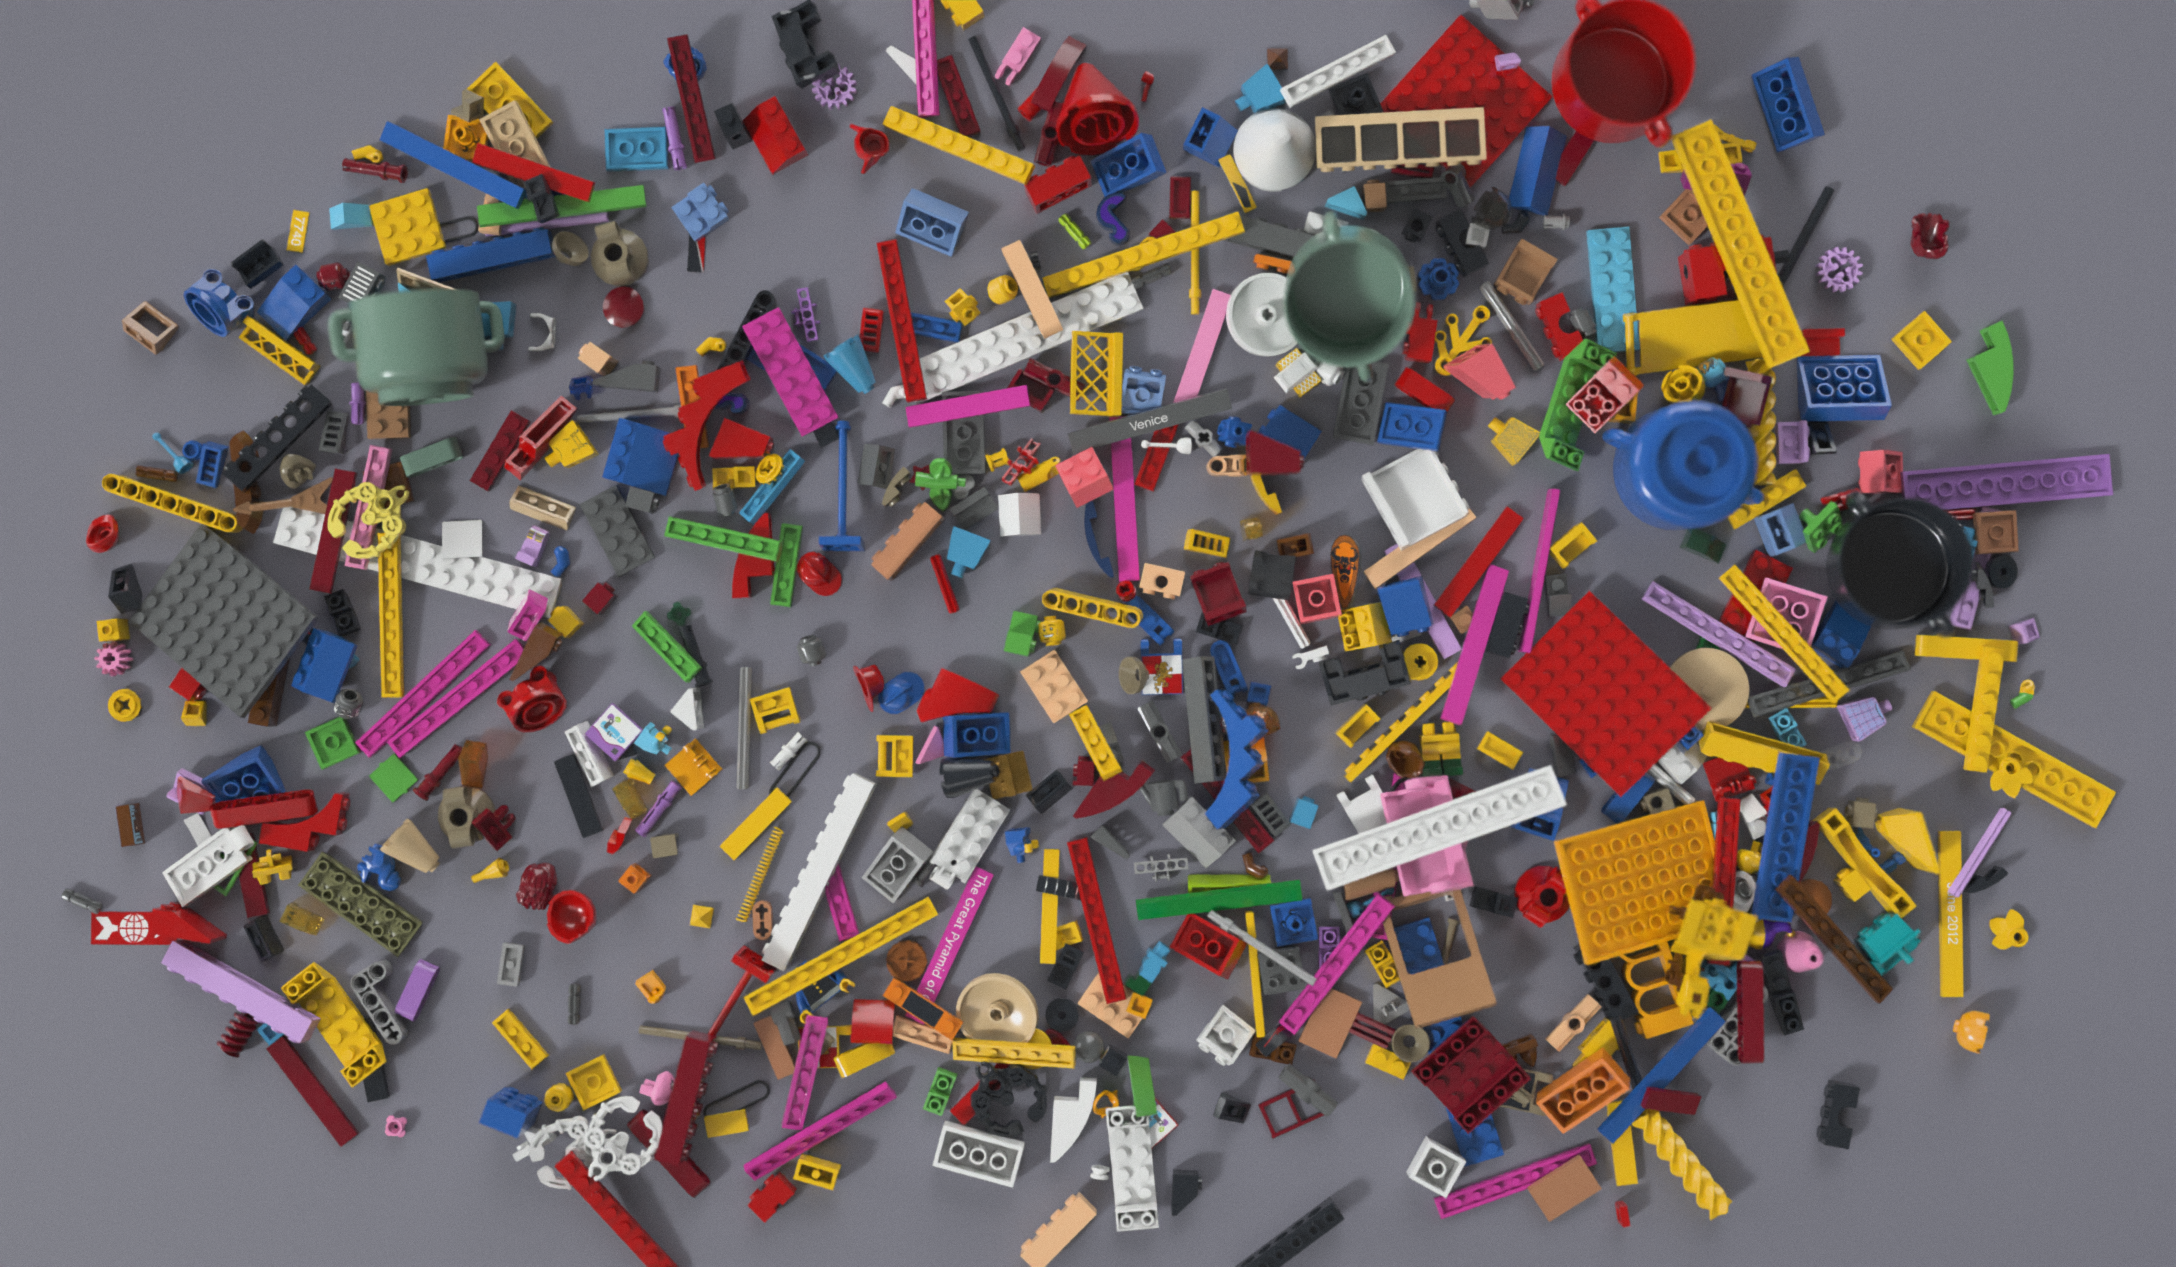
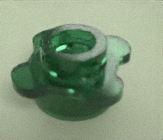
[667,602,691,626]

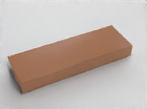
[753,1015,795,1080]

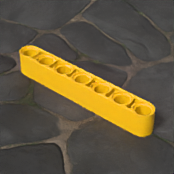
[102,474,243,533]

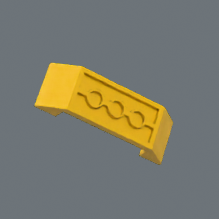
[281,962,386,1088]

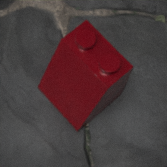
[1246,431,1304,476]

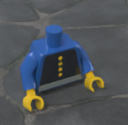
[796,960,855,1024]

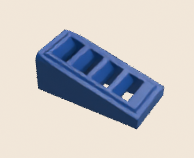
[196,441,228,488]

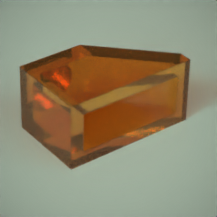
[458,740,488,789]

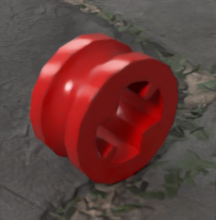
[1116,581,1136,602]

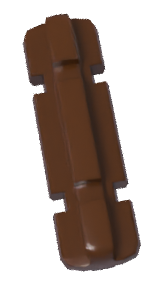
[135,466,178,482]

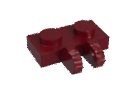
[471,805,516,852]

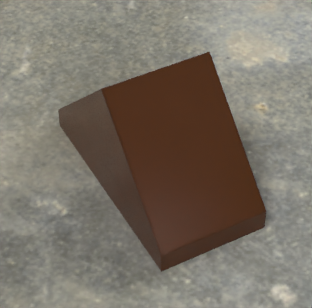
[1277,533,1314,557]

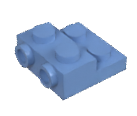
[671,183,729,243]
[1121,366,1166,415]

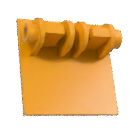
[665,738,722,796]

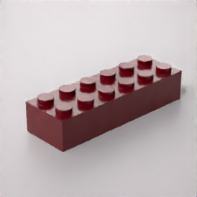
[654,1030,719,1166]

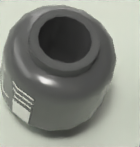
[334,689,363,719]

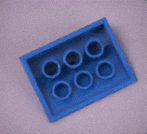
[1797,355,1892,422]

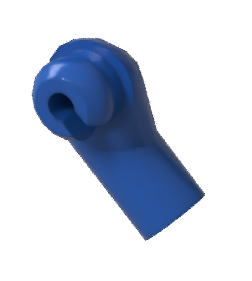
[550,546,570,578]

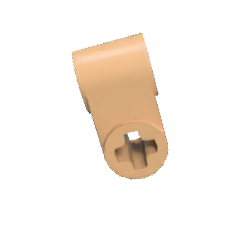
[1206,455,1247,477]

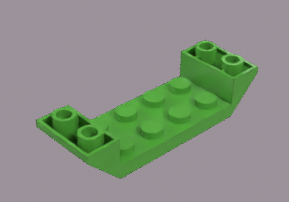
[1539,339,1617,471]

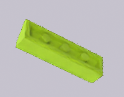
[1188,874,1271,893]

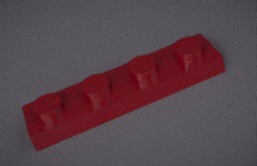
[469,410,531,492]

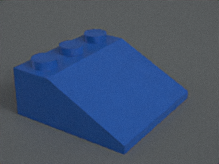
[602,418,679,496]

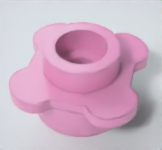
[385,1115,407,1137]

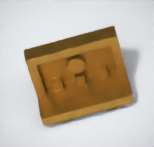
[984,750,1033,799]

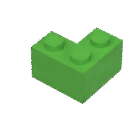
[1004,611,1041,656]

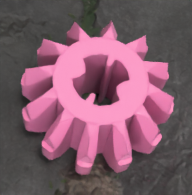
[94,641,133,676]

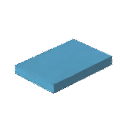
[605,127,669,172]

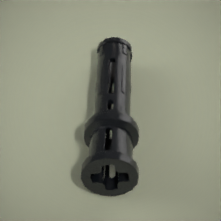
[678,624,713,688]

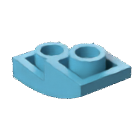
[1768,708,1807,747]

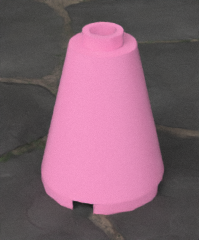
[1777,931,1823,973]

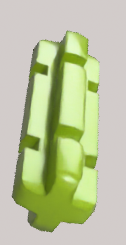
[1059,213,1091,249]

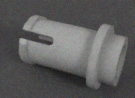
[1543,214,1570,230]

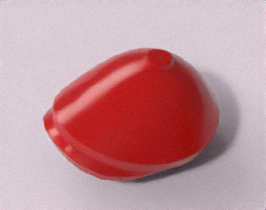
[86,515,119,553]

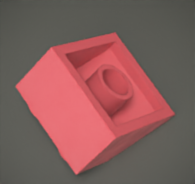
[1858,450,1903,494]

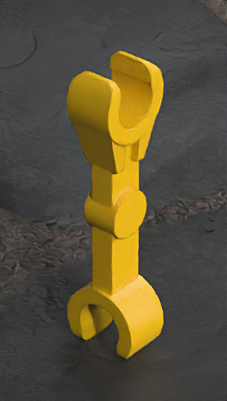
[1714,124,1757,153]

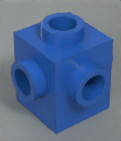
[1217,417,1252,448]

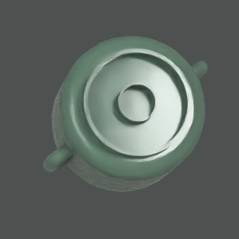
[1284,211,1414,382]
[328,289,505,406]

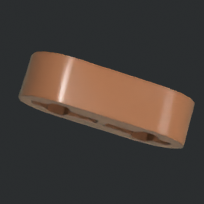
[752,900,773,940]

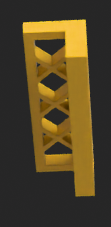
[238,316,321,386]

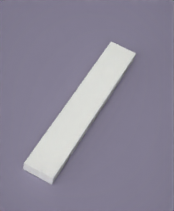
[1280,35,1396,108]

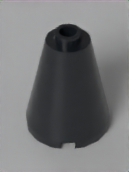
[939,757,1000,798]

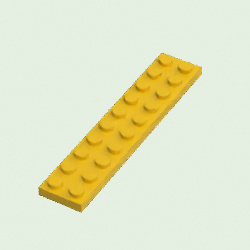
[1912,691,2116,828]

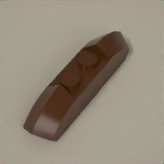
[229,430,264,534]

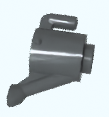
[1139,780,1188,816]

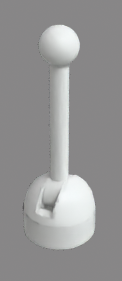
[1141,438,1192,454]

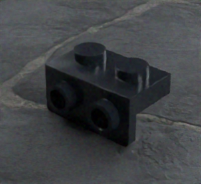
[231,239,284,289]

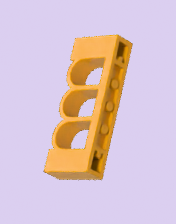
[1619,942,1694,1039]

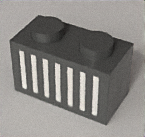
[338,262,386,303]

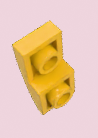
[1364,941,1400,989]

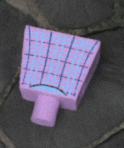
[1837,696,1892,742]

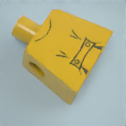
[545,420,599,468]

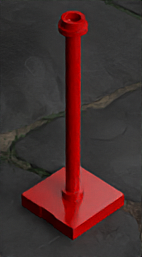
[708,945,778,1036]

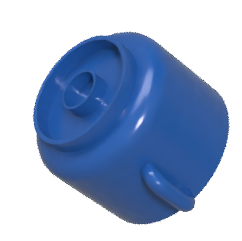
[1602,400,1764,530]

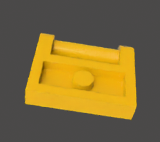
[750,687,801,734]
[876,735,914,777]

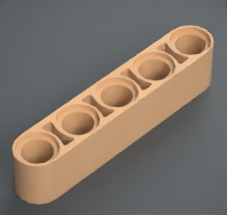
[1001,240,1063,339]

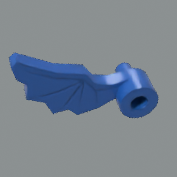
[1856,827,1880,857]

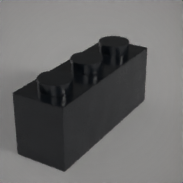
[1485,591,1529,658]

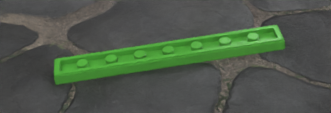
[477,185,647,228]

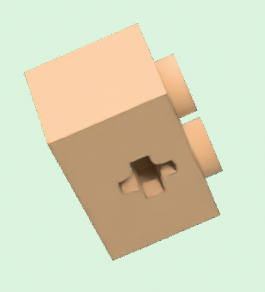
[578,342,619,376]

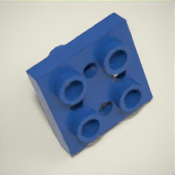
[1270,898,1318,947]

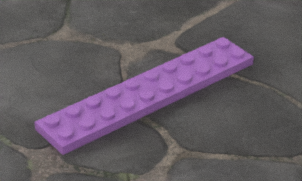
[1900,454,2113,510]

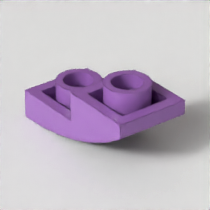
[1318,927,1340,968]

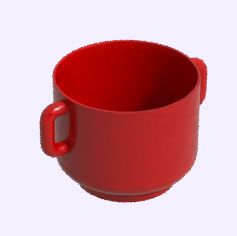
[1552,0,1695,148]

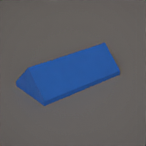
[1507,126,1567,216]

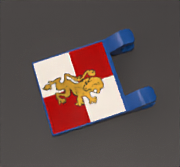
[1140,638,1183,695]

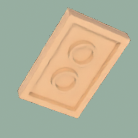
[1020,649,1088,723]
[1077,972,1152,1039]

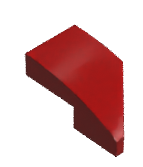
[607,817,633,854]

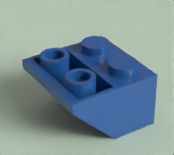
[1183,107,1238,168]

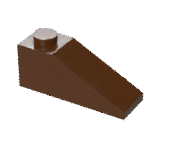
[509,622,563,681]

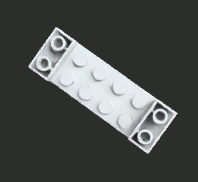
[1106,1105,1159,1232]

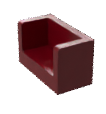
[1006,368,1055,413]

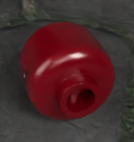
[317,262,350,291]

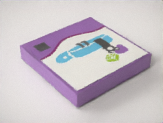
[585,703,643,761]

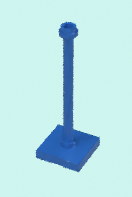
[819,421,865,551]

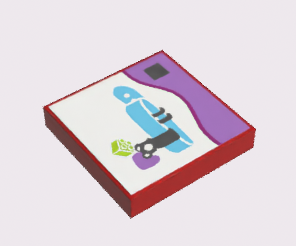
[1148,1098,1178,1149]

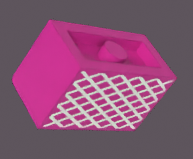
[507,589,548,641]

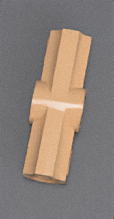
[1545,994,1601,1052]

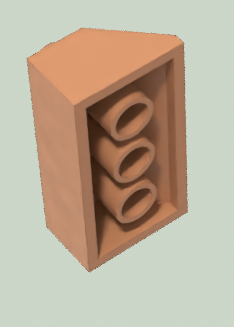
[871,502,945,581]

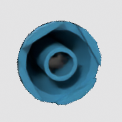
[823,334,876,394]

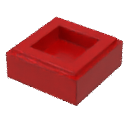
[1615,1201,1630,1227]

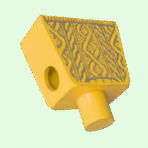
[1488,416,1540,466]

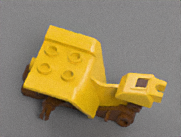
[1665,884,1758,1019]

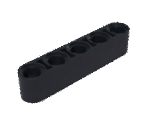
[717,290,777,370]

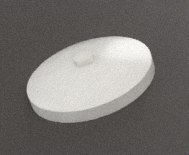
[1226,273,1297,357]

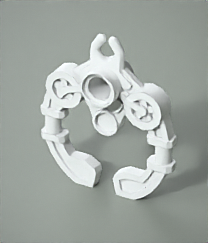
[584,1096,663,1181]
[528,1116,617,1191]

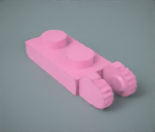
[995,27,1041,86]

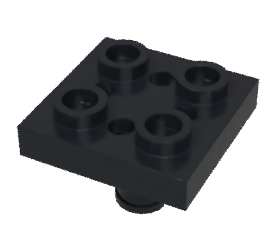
[1328,73,1383,128]

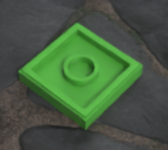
[305,717,361,770]

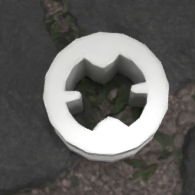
[1090,1165,1110,1180]

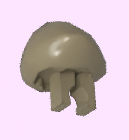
[280,454,316,489]

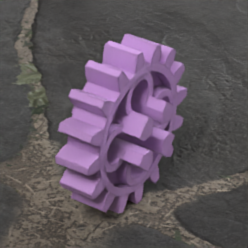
[812,64,857,110]
[1815,247,1863,293]

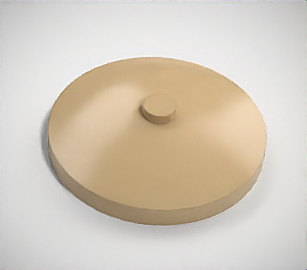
[1670,648,1749,731]
[956,973,1039,1043]

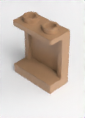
[1493,239,1558,305]

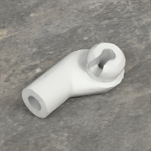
[882,385,906,408]

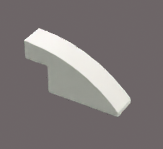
[1050,1077,1097,1163]

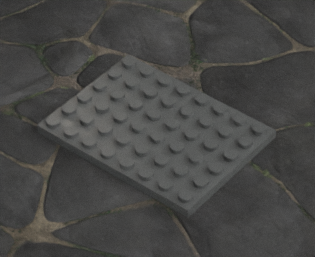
[129,524,319,718]

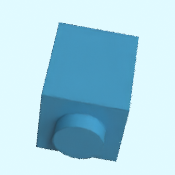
[1289,796,1318,829]

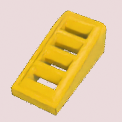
[1184,529,1230,558]

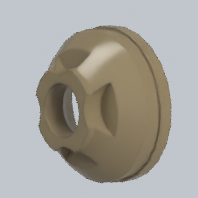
[552,231,589,266]
[1119,657,1149,694]
[1392,1024,1430,1062]

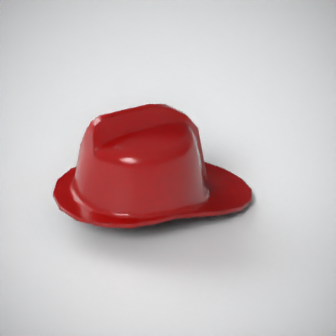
[797,552,842,596]
[853,665,884,712]

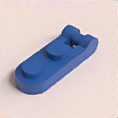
[1124,596,1175,646]
[1210,640,1248,697]

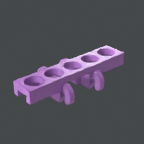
[791,287,820,342]

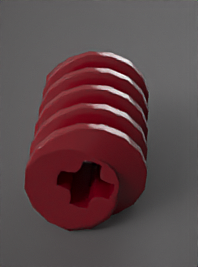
[217,1012,259,1058]

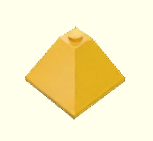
[1875,808,1941,874]

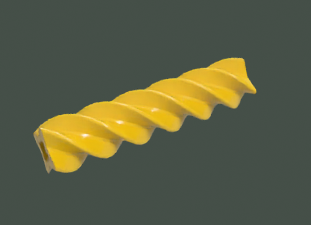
[1745,359,1776,486]
[1632,1109,1732,1221]

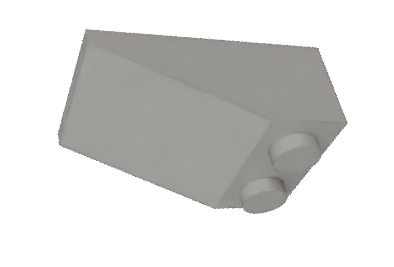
[862,826,934,903]

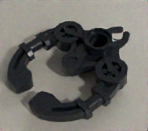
[970,1061,1047,1138]

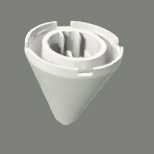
[1233,108,1316,192]

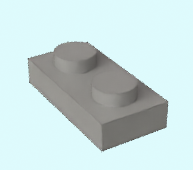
[497,942,525,987]

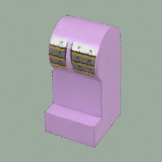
[515,525,550,567]

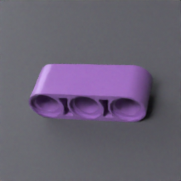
[395,959,440,1022]

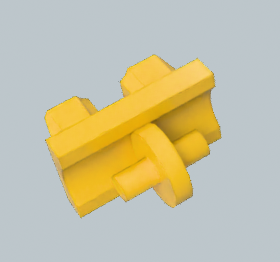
[252,849,293,885]

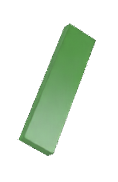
[770,523,803,607]
[632,611,702,683]

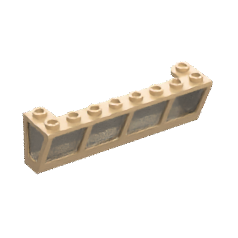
[1315,107,1486,172]

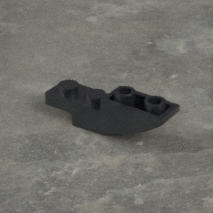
[1759,949,1804,1036]

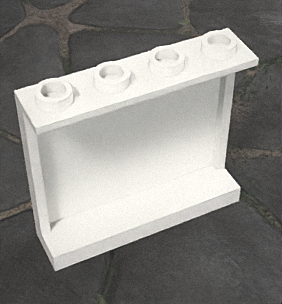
[1362,449,1470,551]

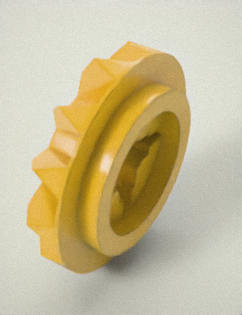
[755,454,784,485]
[108,689,143,722]

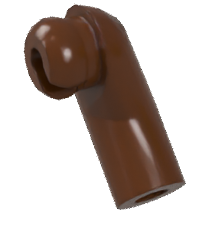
[1242,852,1268,879]

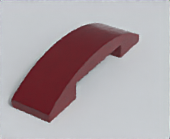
[1031,36,1087,112]

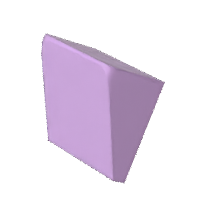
[1495,53,1521,71]
[2009,618,2040,645]

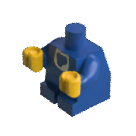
[1005,827,1039,863]

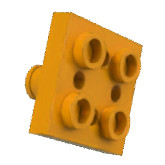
[443,115,488,161]

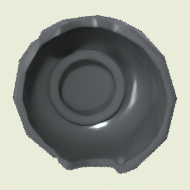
[1073,1031,1105,1063]

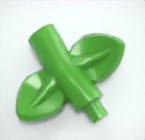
[915,458,966,512]

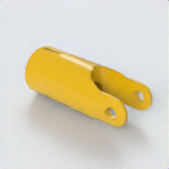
[1017,457,1060,492]

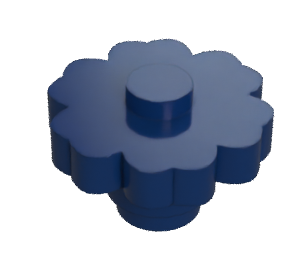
[1417,258,1459,301]

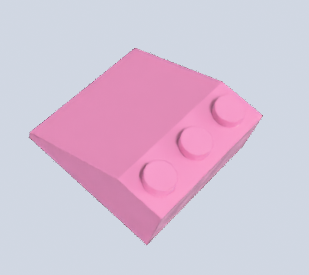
[1745,578,1827,650]

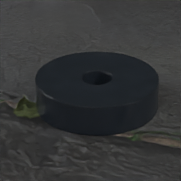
[1984,555,2018,588]
[1046,997,1079,1032]

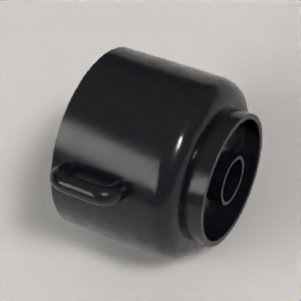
[1826,491,1974,638]

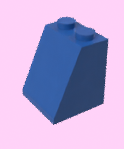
[1378,576,1434,637]

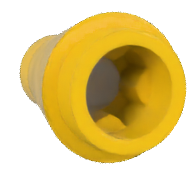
[623,758,656,785]

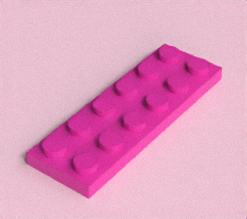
[742,307,839,437]

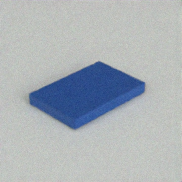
[1377,402,1447,452]

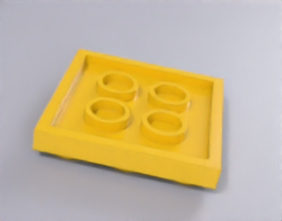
[369,188,447,266]

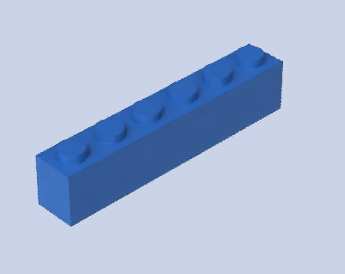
[426,227,556,283]

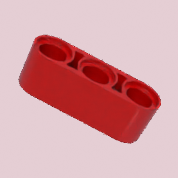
[1394,367,1455,412]

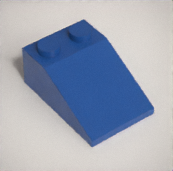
[1090,133,1167,197]
[257,265,332,341]
[1811,601,1871,668]
[943,712,1010,758]

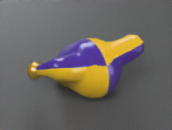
[1748,919,1796,949]

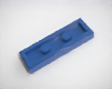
[911,312,963,343]

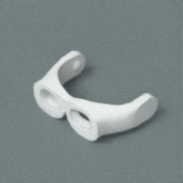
[528,313,556,351]

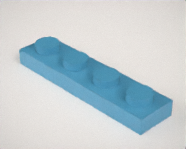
[739,449,805,525]

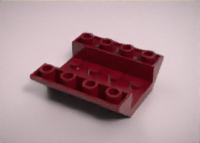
[1411,1016,1531,1134]

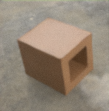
[1362,180,1387,213]

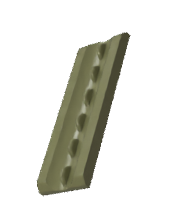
[298,852,423,957]

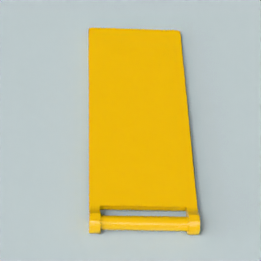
[1623,299,1763,376]

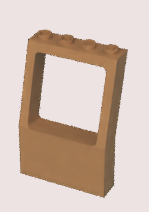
[1382,889,1497,1029]

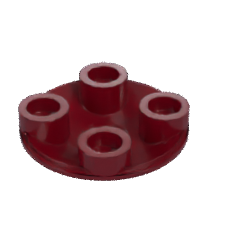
[603,287,645,328]

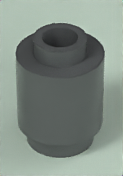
[1569,307,1597,339]
[713,484,738,516]

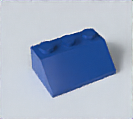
[291,628,358,703]

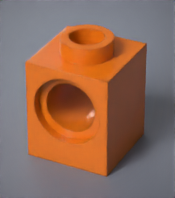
[618,863,652,894]

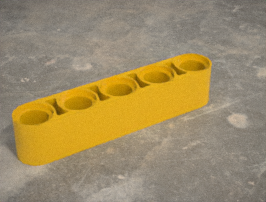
[1042,588,1143,628]
[1915,635,2019,662]

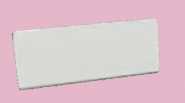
[565,721,614,787]

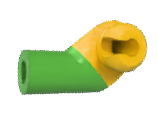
[2010,679,2035,709]

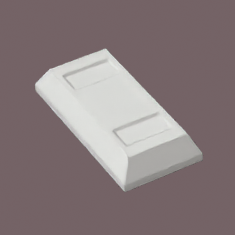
[1274,352,1319,394]

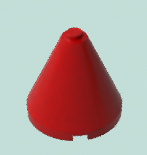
[1056,63,1139,155]

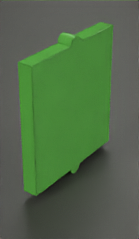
[369,753,419,803]

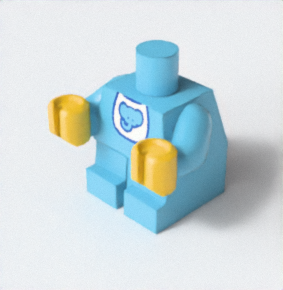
[634,722,672,755]

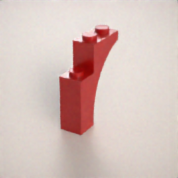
[259,792,351,852]

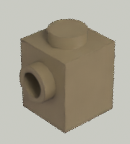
[1845,797,1878,829]

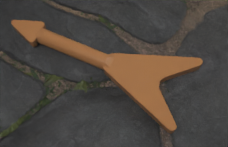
[233,477,333,515]

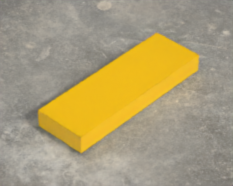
[492,1009,549,1070]

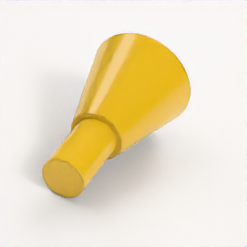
[471,858,509,883]

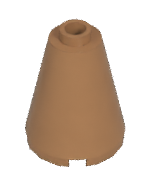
[1344,867,1399,900]

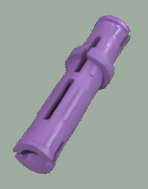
[662,106,687,170]
[635,780,682,837]

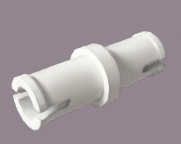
[770,732,808,771]

